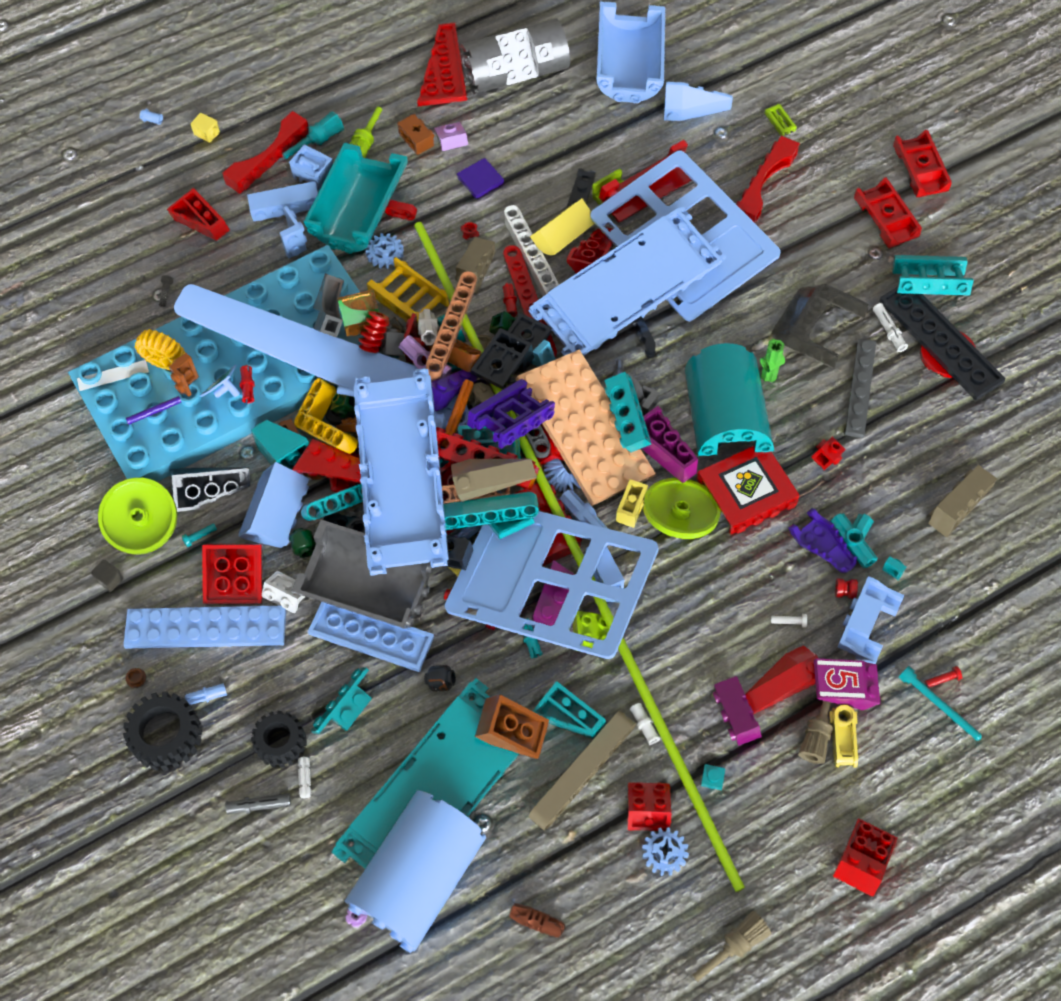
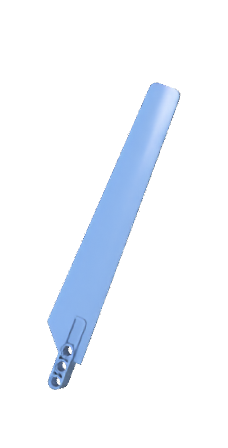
[174,284,469,434]

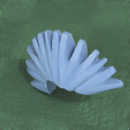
[544,458,581,492]

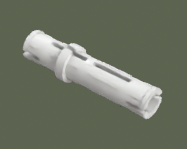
[873,303,908,352]

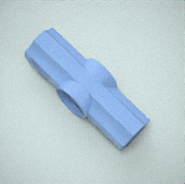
[559,489,608,529]

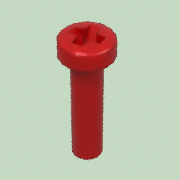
[924,666,962,688]

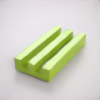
[764,104,797,136]

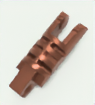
[509,903,566,938]

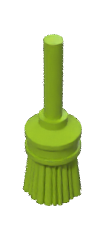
[349,106,382,158]

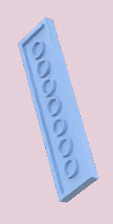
[123,606,286,649]

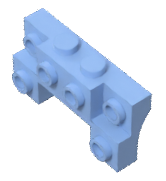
[838,576,904,664]

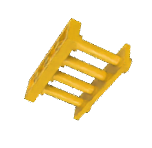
[367,257,449,322]

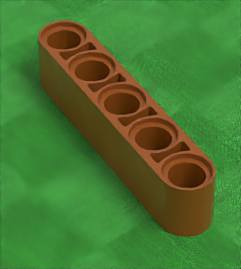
[417,327,482,372]

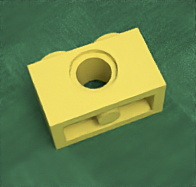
[616,479,648,528]

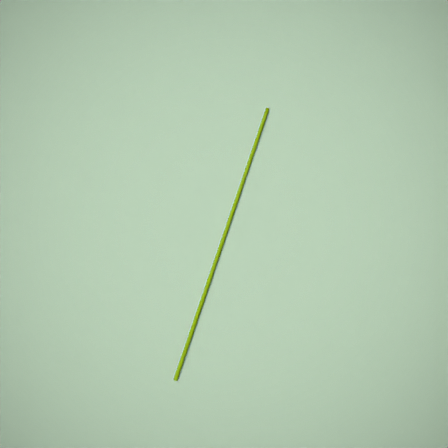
[414,222,745,892]

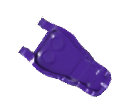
[788,508,857,573]

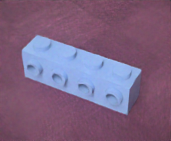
[247,181,318,222]

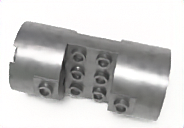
[460,18,570,94]

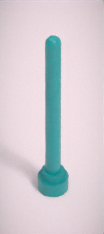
[898,666,982,740]

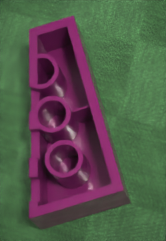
[631,406,698,483]

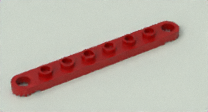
[503,245,557,358]

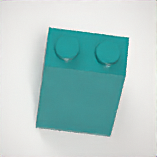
[251,420,309,470]

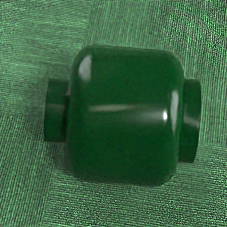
[289,528,316,558]

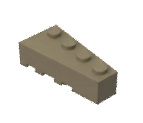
[928,465,997,537]

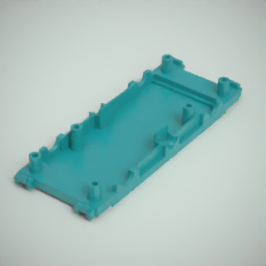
[332,678,519,869]

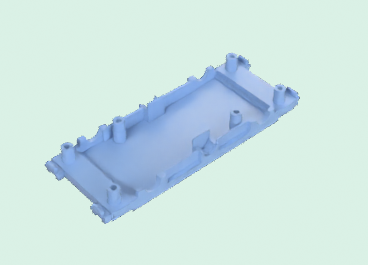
[528,206,726,356]
[354,368,449,576]

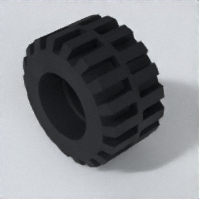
[251,711,307,768]

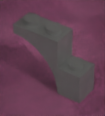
[313,273,344,338]

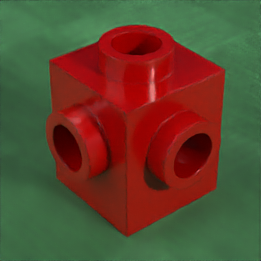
[811,436,846,470]

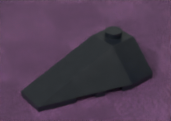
[169,467,250,512]

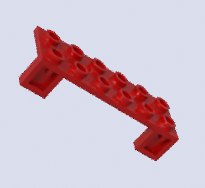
[598,140,692,223]

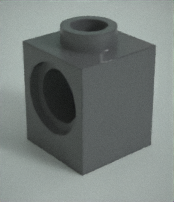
[379,329,404,356]

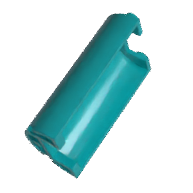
[304,143,408,254]
[685,343,774,456]

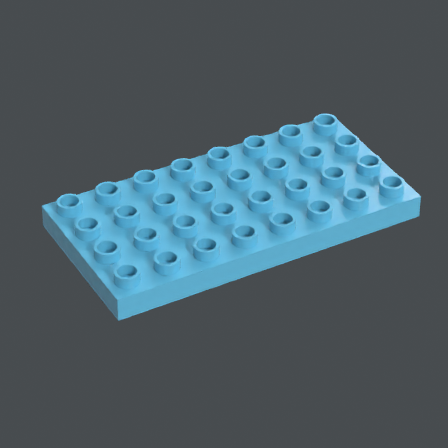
[68,245,399,482]

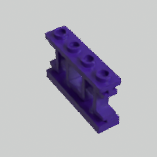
[467,379,555,449]

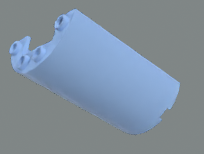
[597,1,665,103]
[345,790,486,953]

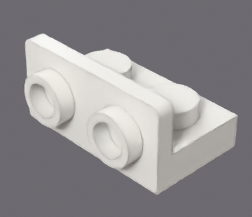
[262,570,305,613]

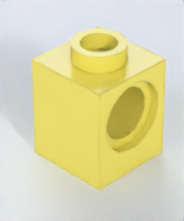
[191,112,220,143]

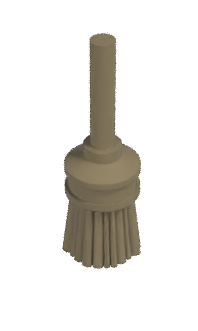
[797,701,833,764]
[692,911,771,982]

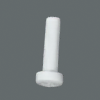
[771,614,808,628]

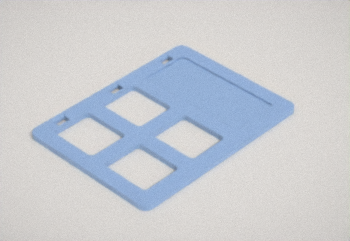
[590,151,780,321]
[445,511,659,659]

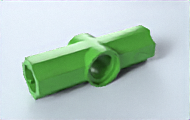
[760,339,785,382]

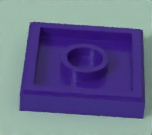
[457,158,504,199]

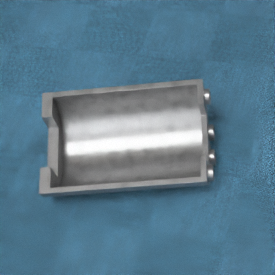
[291,520,434,629]

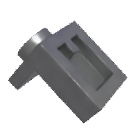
[640,385,659,416]

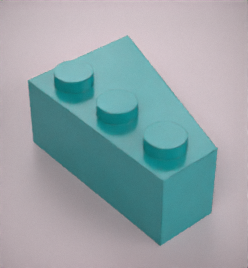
[533,681,607,739]

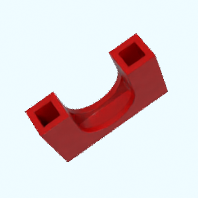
[514,483,582,567]

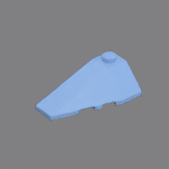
[664,82,732,121]

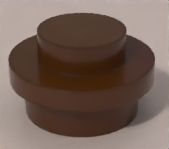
[126,668,146,688]

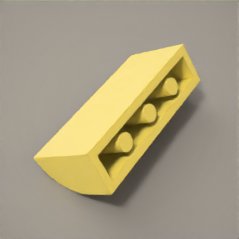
[530,199,595,255]

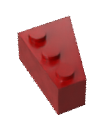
[167,188,230,241]

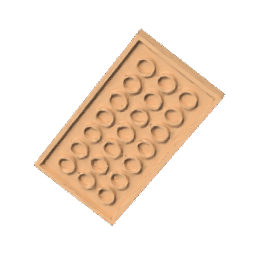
[516,349,656,506]

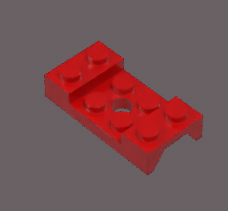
[893,130,952,198]
[854,177,922,248]

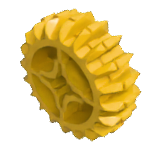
[135,329,185,371]

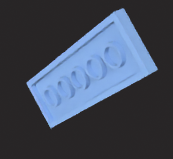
[308,602,434,672]

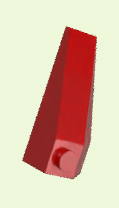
[566,227,614,274]
[745,646,819,714]

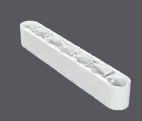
[504,205,559,296]

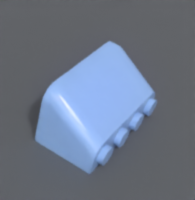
[239,462,309,548]

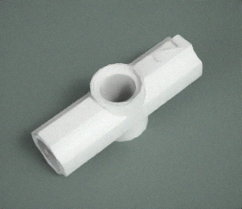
[418,309,438,345]

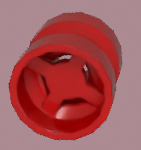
[835,578,858,599]

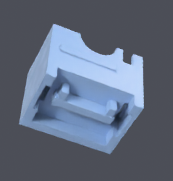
[289,144,333,191]

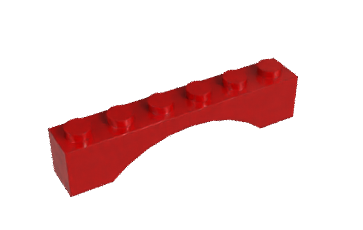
[222,111,309,194]
[736,136,800,223]

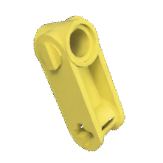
[829,705,858,768]

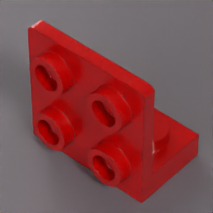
[627,782,671,831]

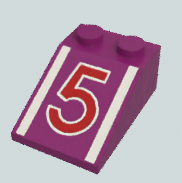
[814,659,881,710]

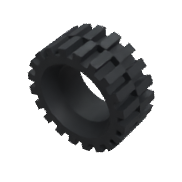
[123,692,202,771]

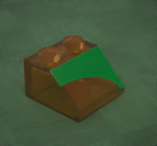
[337,289,379,336]

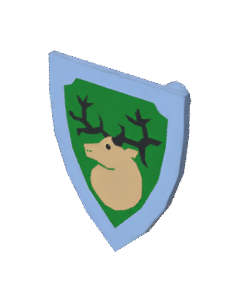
[200,364,240,398]

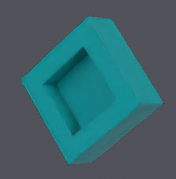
[882,556,906,581]
[701,764,726,791]

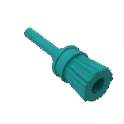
[282,112,345,159]

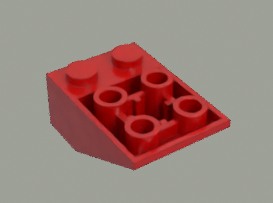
[833,818,898,897]

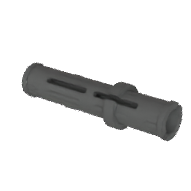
[225,793,291,815]

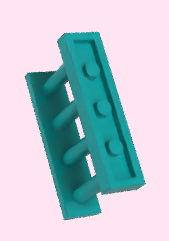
[892,255,974,295]

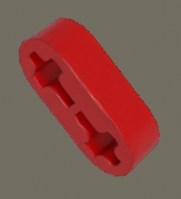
[384,200,418,221]

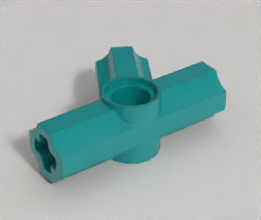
[830,513,878,568]

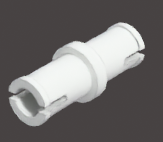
[630,703,660,745]

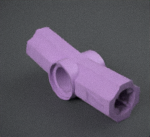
[399,335,452,378]

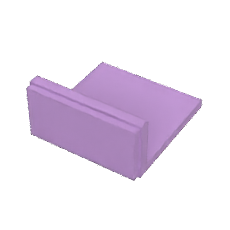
[434,122,468,151]

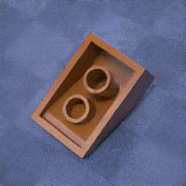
[475,694,549,759]

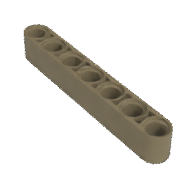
[528,711,636,831]

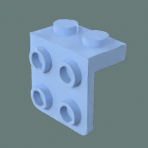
[279,206,307,259]

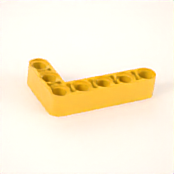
[294,378,358,454]

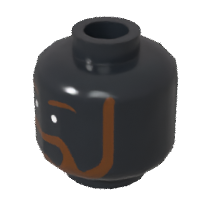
[424,665,456,692]

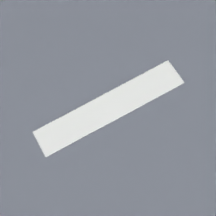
[77,360,149,391]

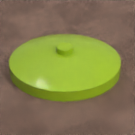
[98,478,177,555]
[643,478,721,539]

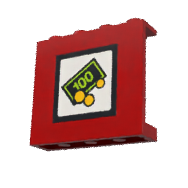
[697,446,800,535]

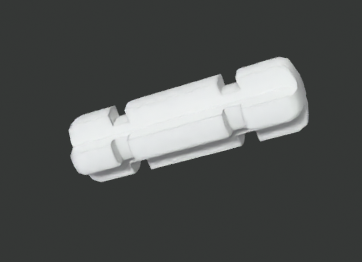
[298,757,311,798]

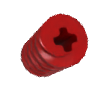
[358,311,390,353]

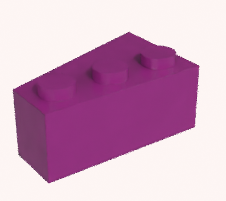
[533,560,575,626]
[712,676,761,746]

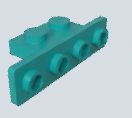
[311,667,372,734]

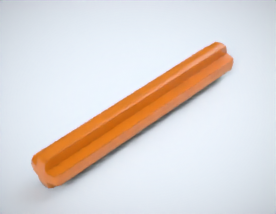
[441,379,474,448]

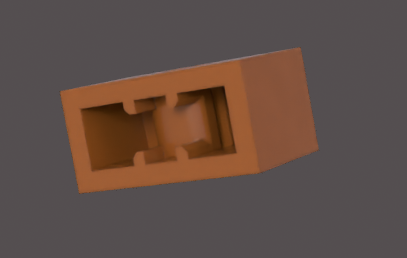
[397,114,434,155]

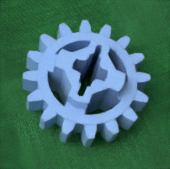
[365,233,404,269]
[642,828,689,876]

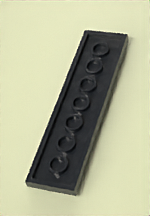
[879,286,1006,401]

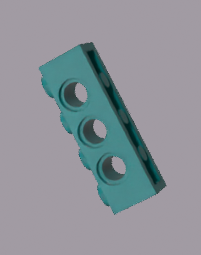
[604,372,652,453]

